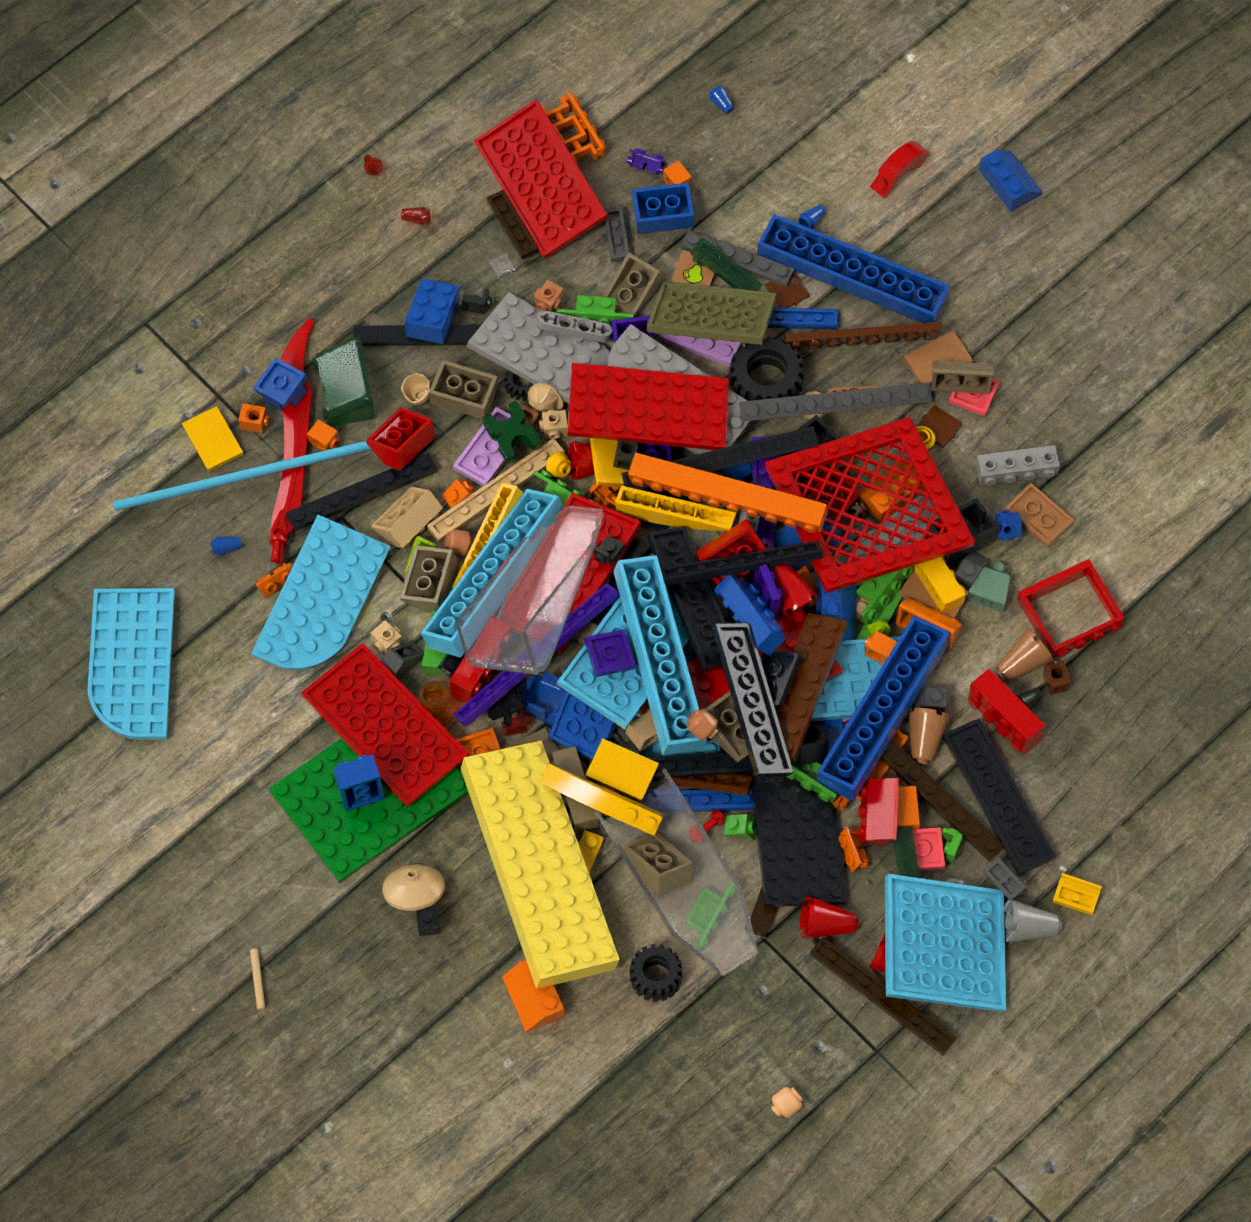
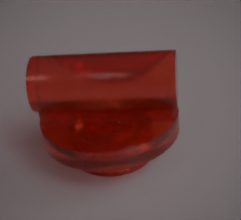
[364,155,383,176]

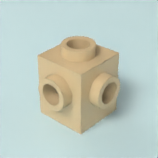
[539,410,568,439]
[370,620,403,654]

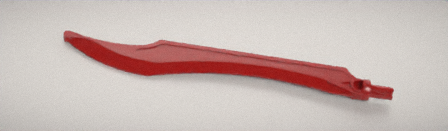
[269,319,314,564]

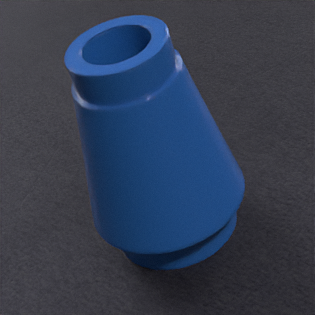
[708,86,735,114]
[798,205,826,229]
[211,536,241,556]

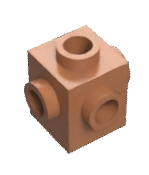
[534,280,564,312]

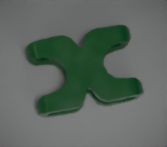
[482,401,541,464]

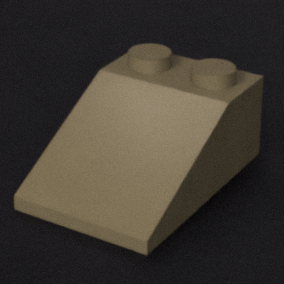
[603,252,666,318]
[705,691,749,762]
[622,832,693,897]

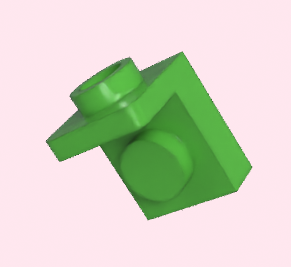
[941,828,963,863]

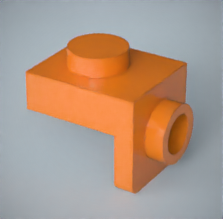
[441,479,475,508]

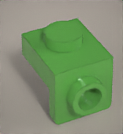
[723,814,756,840]

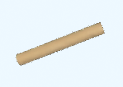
[250,949,266,1011]

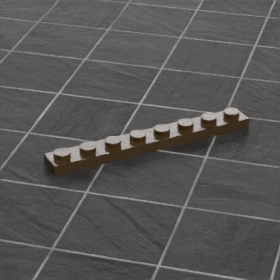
[880,739,1003,861]
[810,937,956,1056]

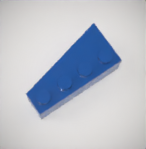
[714,575,785,656]

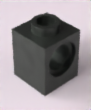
[613,440,638,470]

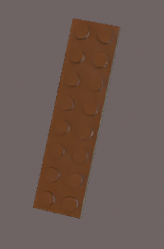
[784,322,942,351]
[775,613,848,763]

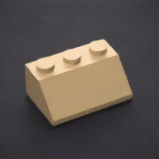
[371,486,443,548]

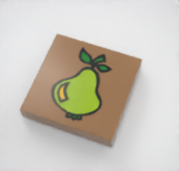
[671,250,719,286]

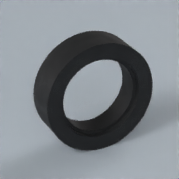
[791,721,829,765]

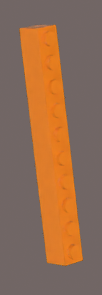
[628,453,828,533]

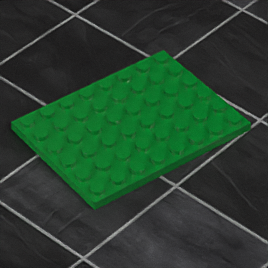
[268,738,469,884]

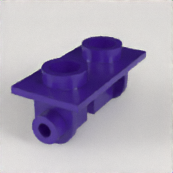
[626,148,667,175]

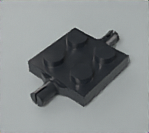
[488,665,526,726]

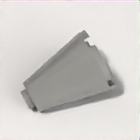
[1004,900,1062,942]

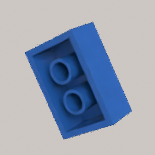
[632,183,694,234]
[405,278,460,344]
[333,755,385,812]

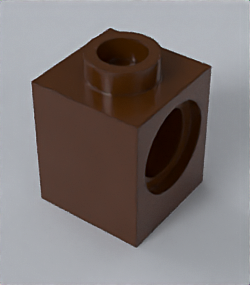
[1042,661,1071,695]

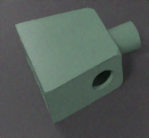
[967,562,1010,613]

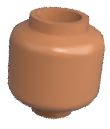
[444,529,474,557]
[686,709,718,740]

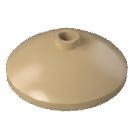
[382,864,445,911]

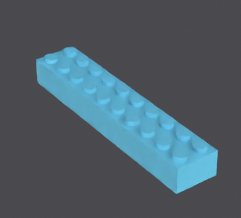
[421,489,563,658]
[613,555,707,755]

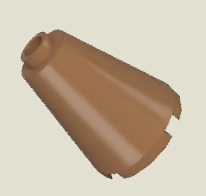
[996,629,1053,682]
[908,708,949,766]

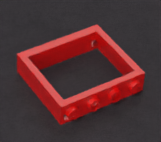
[1017,559,1125,659]

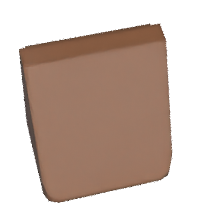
[521,404,542,426]

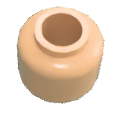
[771,1087,803,1118]

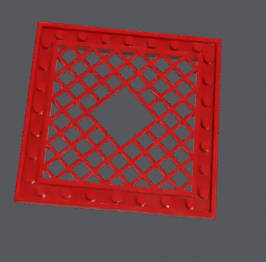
[764,417,975,593]

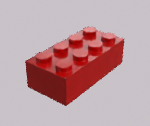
[450,616,513,704]
[968,669,1045,755]

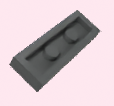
[604,207,629,262]

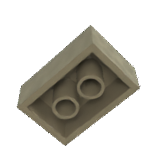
[429,360,498,419]

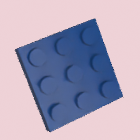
[548,691,616,759]

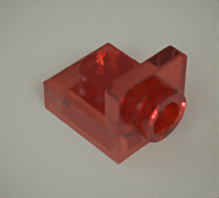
[501,708,530,737]

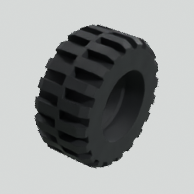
[729,336,804,401]

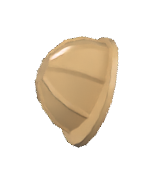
[528,383,564,412]

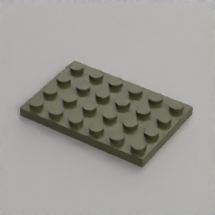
[647,281,776,345]

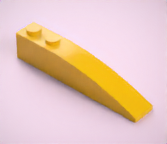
[452,483,523,588]
[615,486,736,531]
[540,763,663,836]

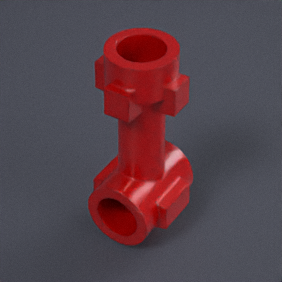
[689,810,726,844]

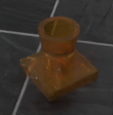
[416,680,462,727]

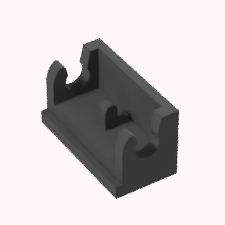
[983,857,1027,901]

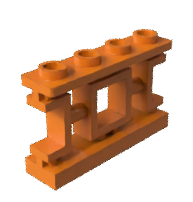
[542,92,606,165]

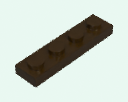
[486,190,538,260]

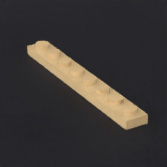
[427,438,565,543]

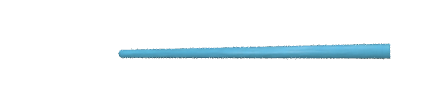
[113,441,371,511]

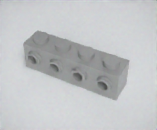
[976,445,1060,486]

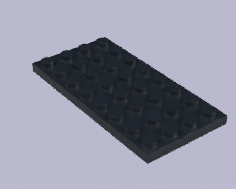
[750,751,848,907]

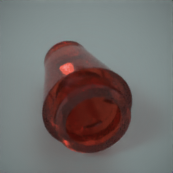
[401,207,430,226]

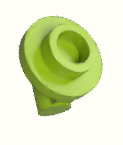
[867,620,890,637]

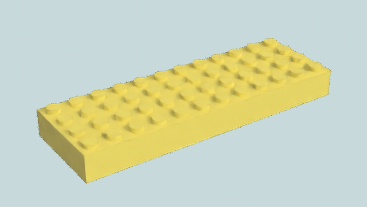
[461,740,620,989]

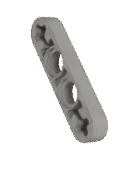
[537,311,612,342]

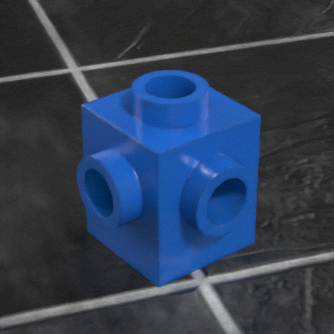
[994,510,1021,540]

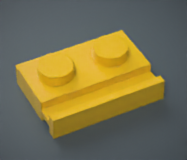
[1053,873,1102,916]

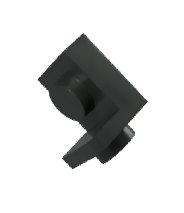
[462,289,492,315]
[592,536,625,566]

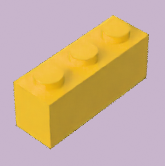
[913,556,966,614]

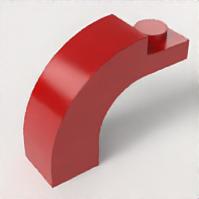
[870,141,930,198]

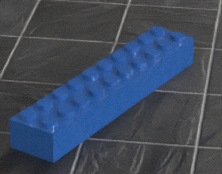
[757,214,950,323]
[817,615,950,801]

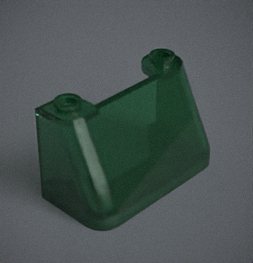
[313,336,376,427]

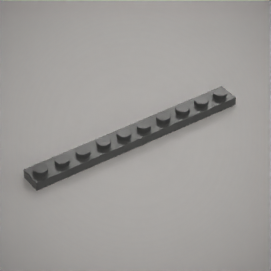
[739,382,932,422]

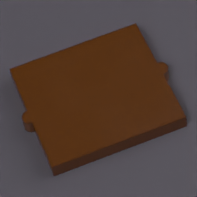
[765,273,809,308]
[917,406,962,448]

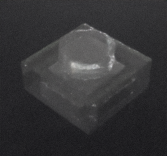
[489,253,515,280]

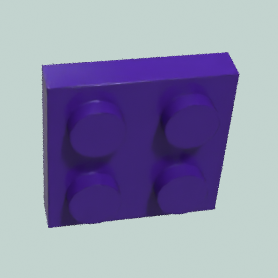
[757,564,783,619]
[584,630,636,677]

